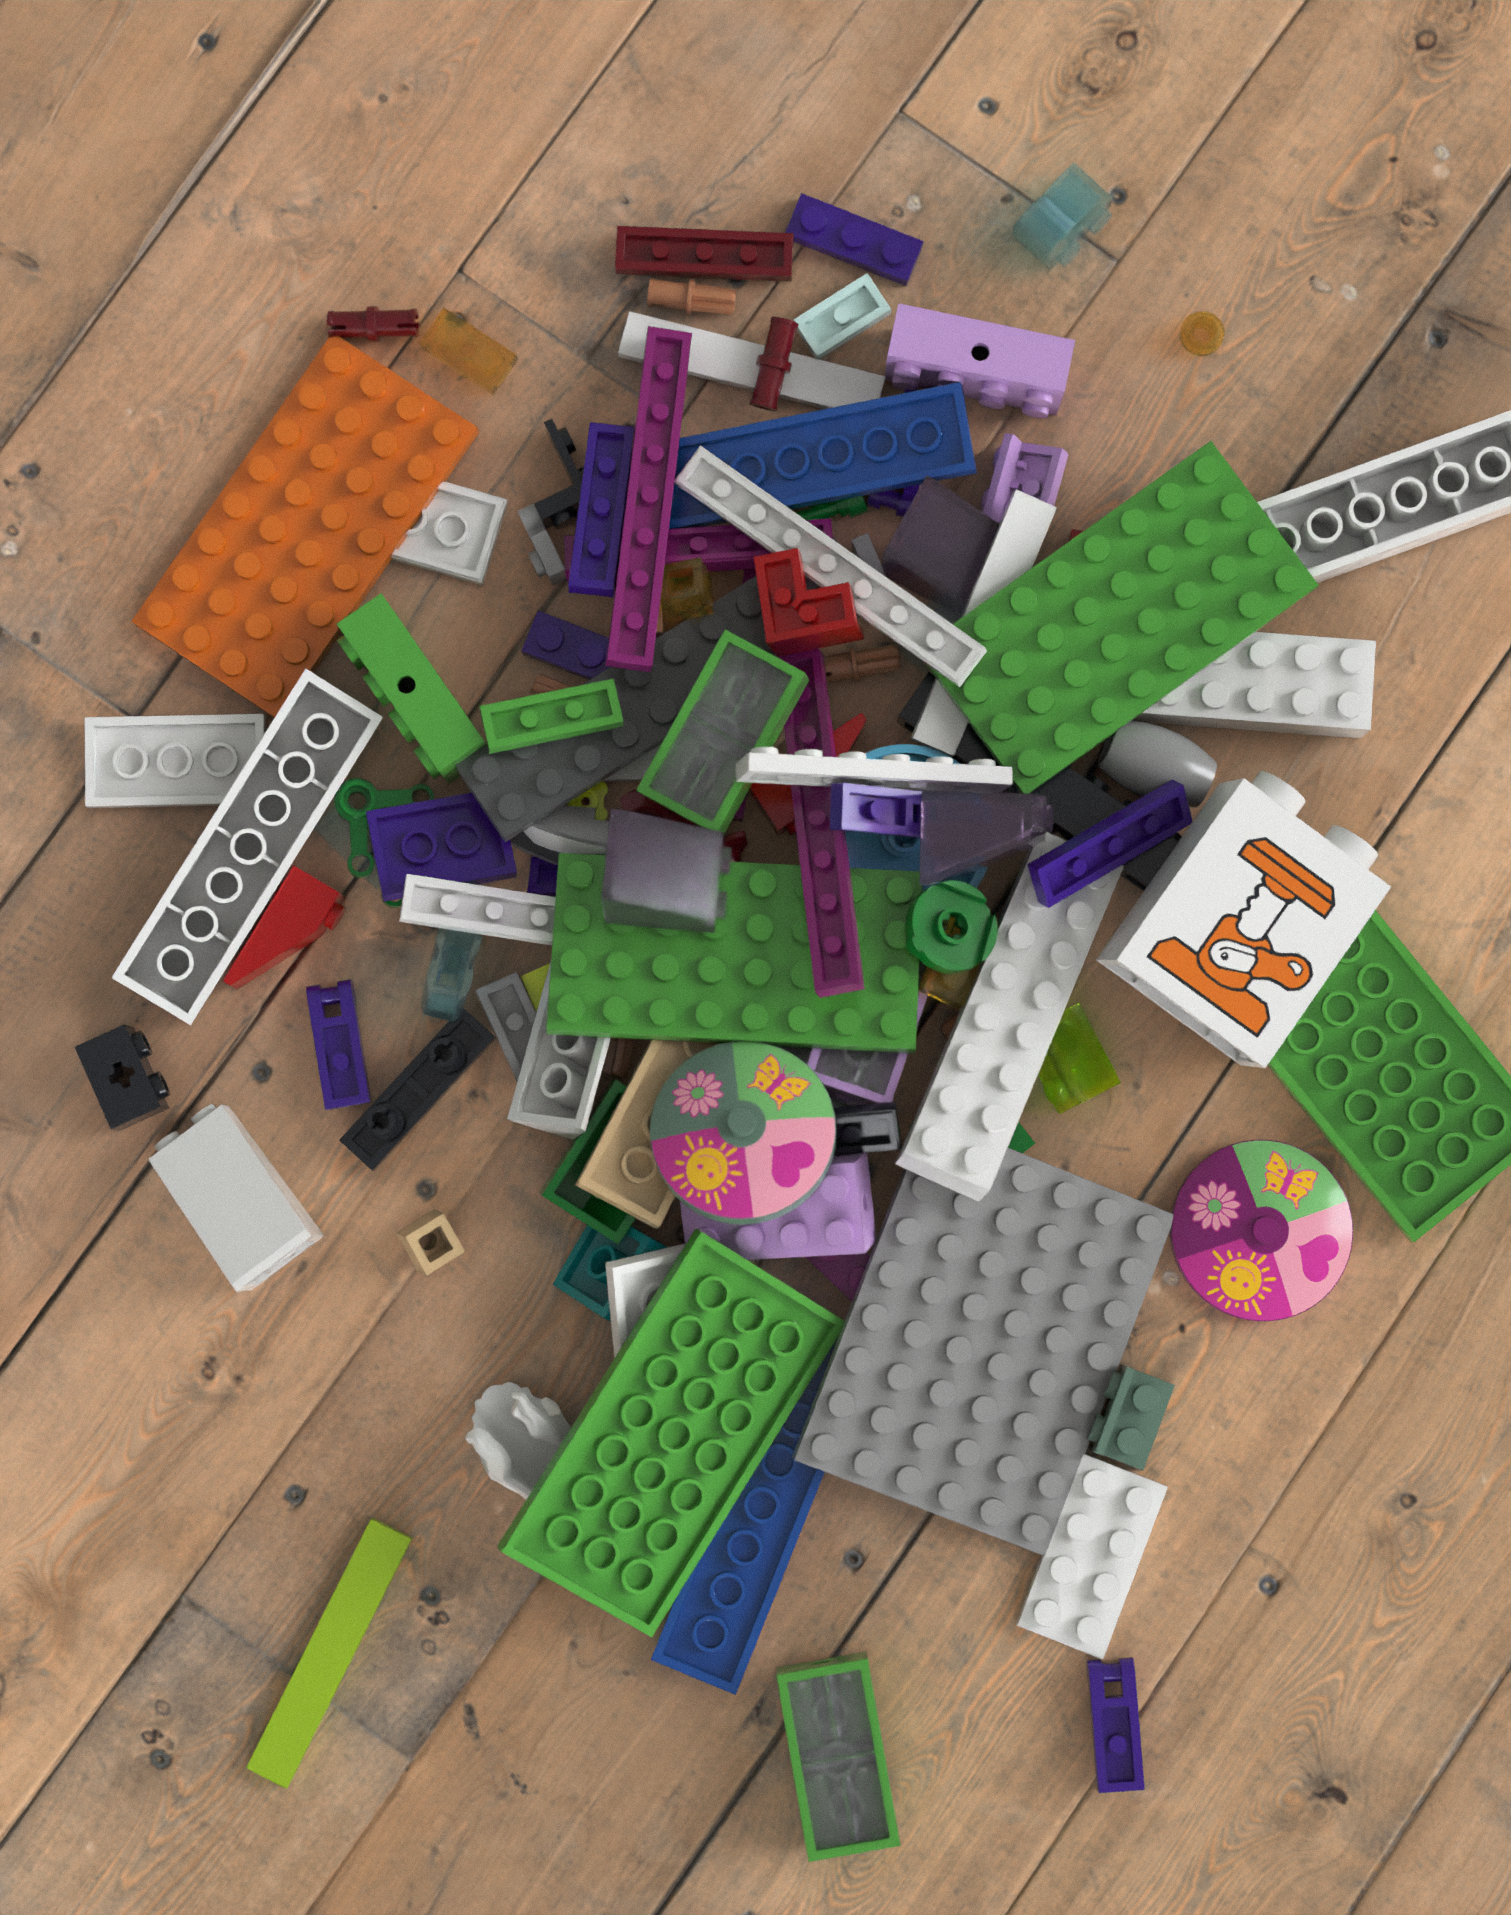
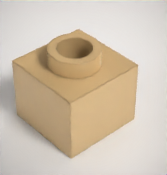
[396,1209,465,1276]

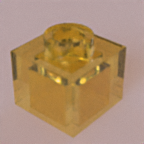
[660,557,714,623]

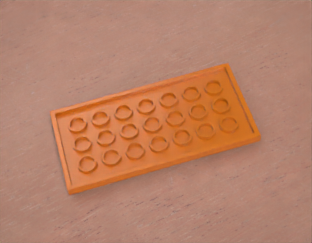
[131,336,479,718]

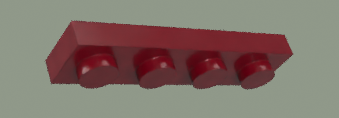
[615,226,793,282]

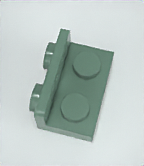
[1087,1365,1175,1471]

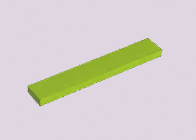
[246,1517,413,1789]

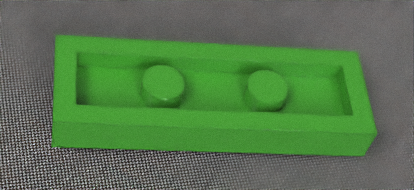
[480,679,624,754]

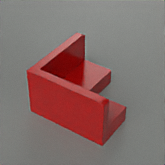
[754,548,864,657]

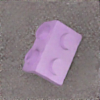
[981,433,1069,537]

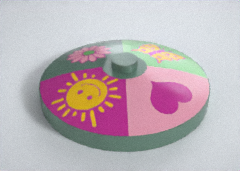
[650,1042,837,1225]

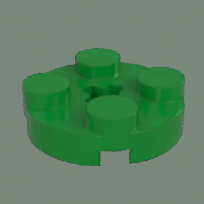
[905,880,998,974]

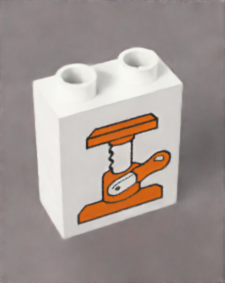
[1096,771,1391,1068]

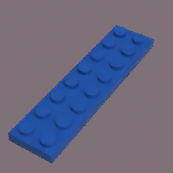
[669,382,977,529]
[651,1337,838,1695]

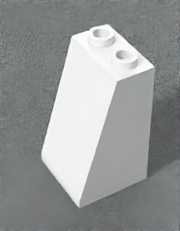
[148,1104,324,1292]

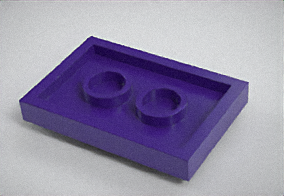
[366,793,517,902]

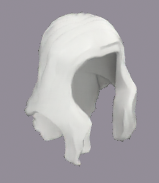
[465,1382,571,1500]

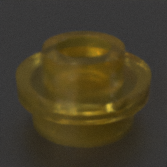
[1180,311,1225,356]

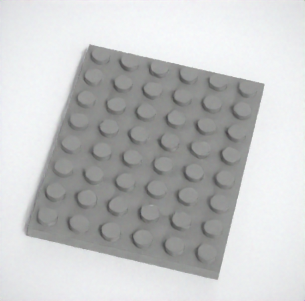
[792,1148,1174,1556]

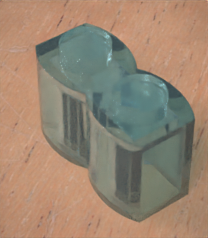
[1012,163,1113,270]
[421,928,483,1022]

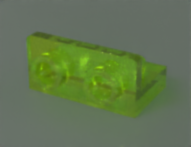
[1038,1003,1121,1114]

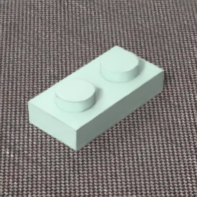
[793,273,891,359]

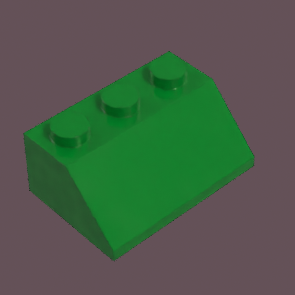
[540,1078,635,1245]

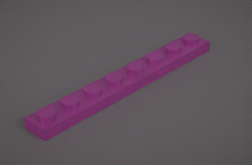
[605,326,692,672]
[777,649,865,998]

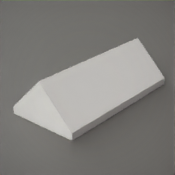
[507,962,611,1139]

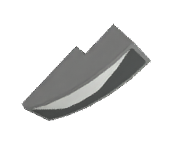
[510,806,639,865]

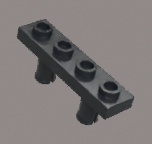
[339,1007,496,1171]

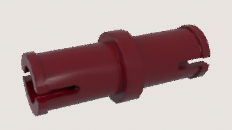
[327,306,420,342]
[749,317,799,412]

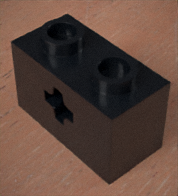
[75,1024,170,1131]

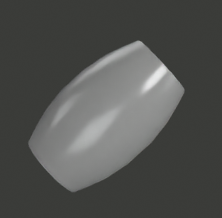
[1097,721,1217,808]

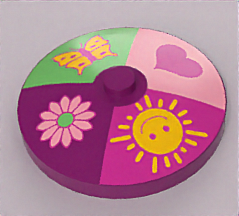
[1170,1140,1353,1321]

